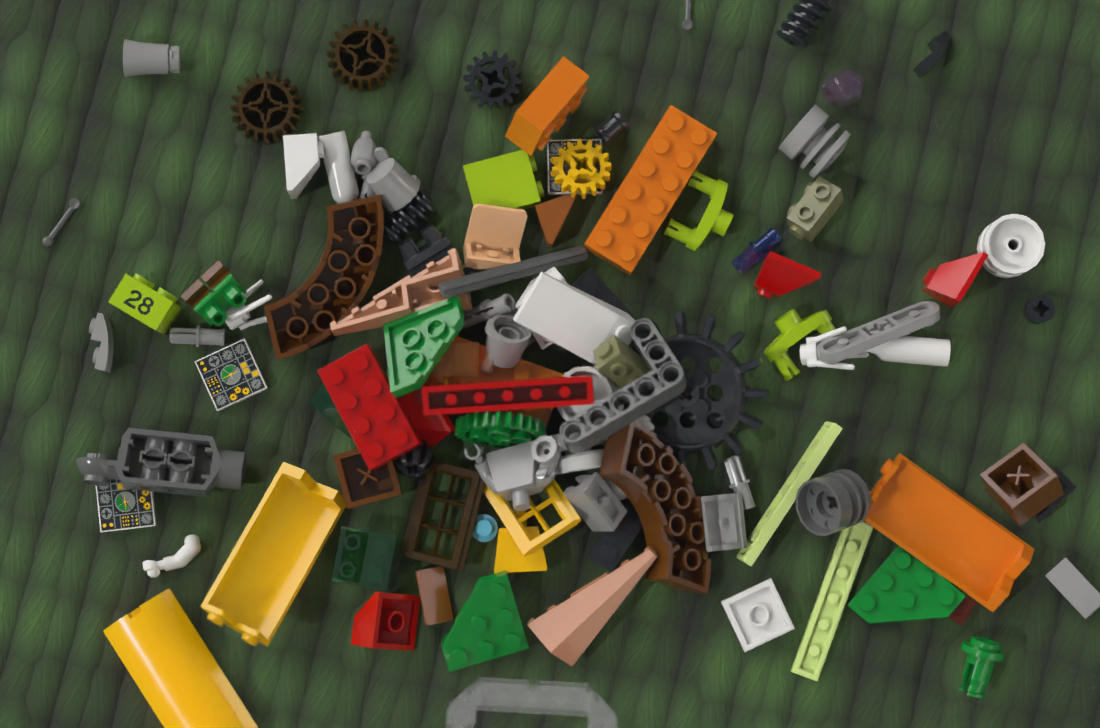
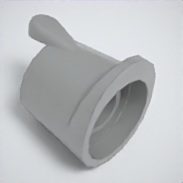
[366,147,420,212]
[480,314,532,374]

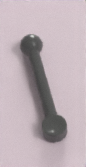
[682,0,693,31]
[42,198,81,247]

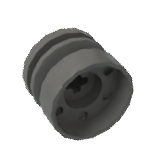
[795,469,871,536]

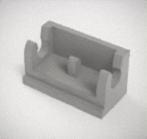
[563,472,627,532]
[701,493,747,552]

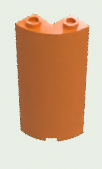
[864,453,1035,612]

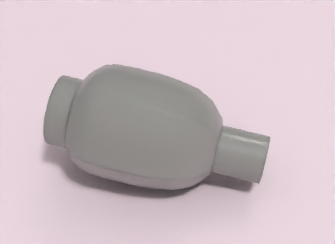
[350,131,377,175]

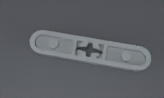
[817,301,940,365]

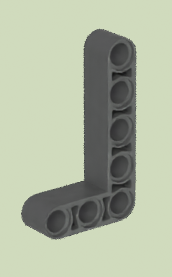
[560,319,686,453]

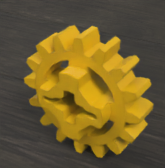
[552,139,611,199]

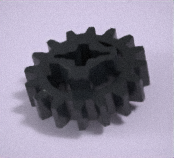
[463,50,522,111]

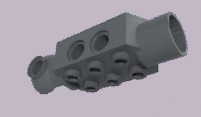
[76,428,246,497]

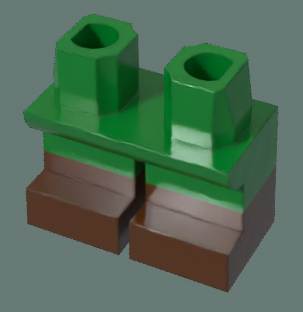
[180,260,247,327]

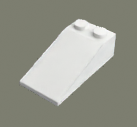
[513,271,635,364]

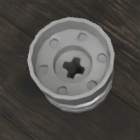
[778,104,851,178]

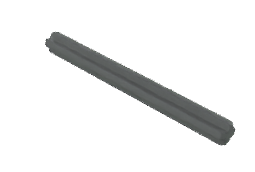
[439,245,588,298]

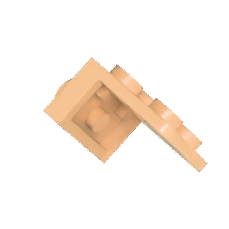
[463,204,527,270]

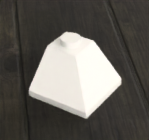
[283,133,325,199]

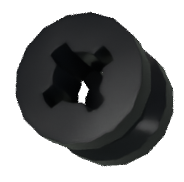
[1023,295,1055,324]

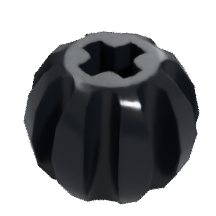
[393,440,434,478]

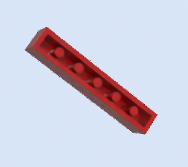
[422,375,594,415]

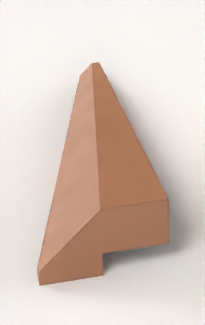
[330,248,472,336]
[527,546,657,666]

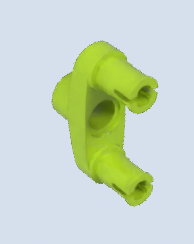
[664,170,734,251]
[764,309,836,381]

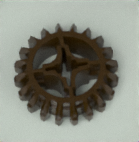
[326,19,400,93]
[230,71,304,145]

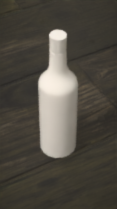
[318,131,359,203]
[864,336,951,367]

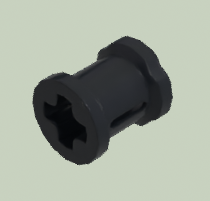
[594,111,630,147]

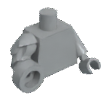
[464,436,561,511]

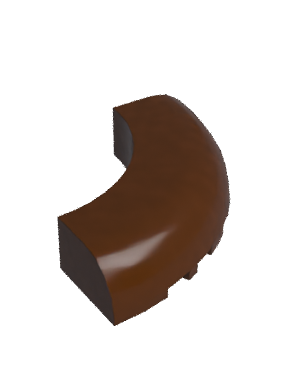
[264,195,384,360]
[599,421,711,594]

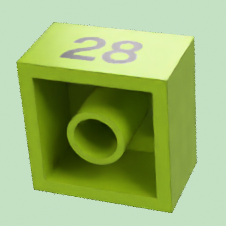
[108,273,182,335]

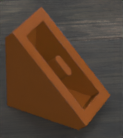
[535,194,576,248]

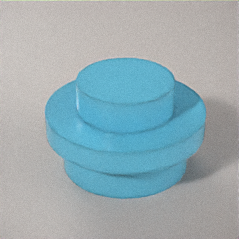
[473,514,498,542]

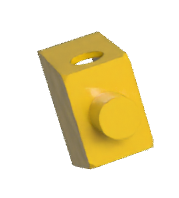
[494,510,547,573]

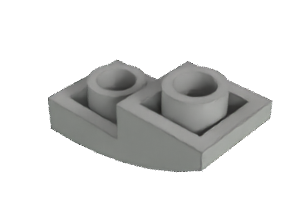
[89,313,114,373]
[1045,557,1100,619]

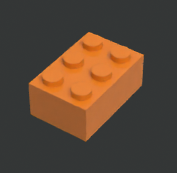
[505,56,590,156]

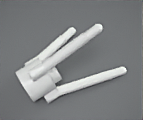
[225,280,272,331]
[800,327,869,370]

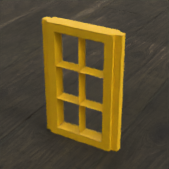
[484,479,581,557]

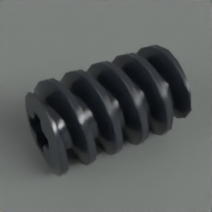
[776,0,832,48]
[383,190,438,246]

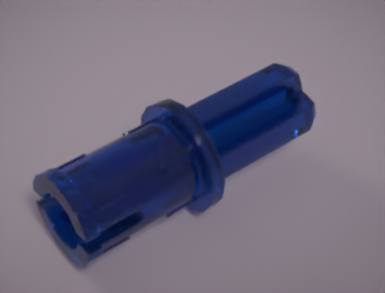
[732,228,782,273]

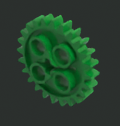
[455,411,546,448]

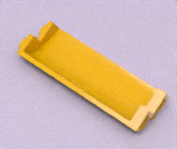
[200,462,346,647]
[103,588,258,728]

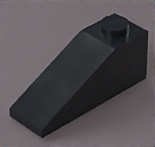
[588,498,643,572]

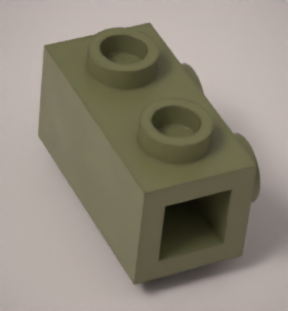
[786,176,844,242]
[593,335,651,390]

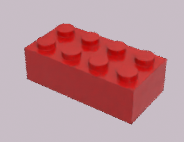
[317,344,423,470]

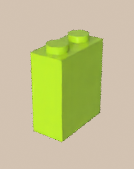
[463,150,545,210]

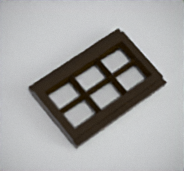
[401,461,485,571]

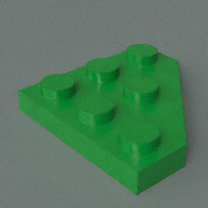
[383,295,465,398]
[847,545,966,624]
[441,570,529,672]

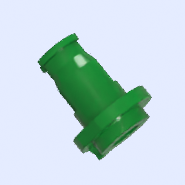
[958,636,1005,698]

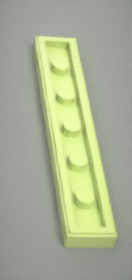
[736,421,843,567]
[791,522,873,682]

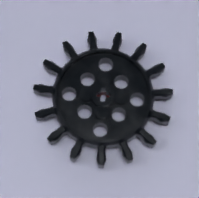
[623,311,770,470]

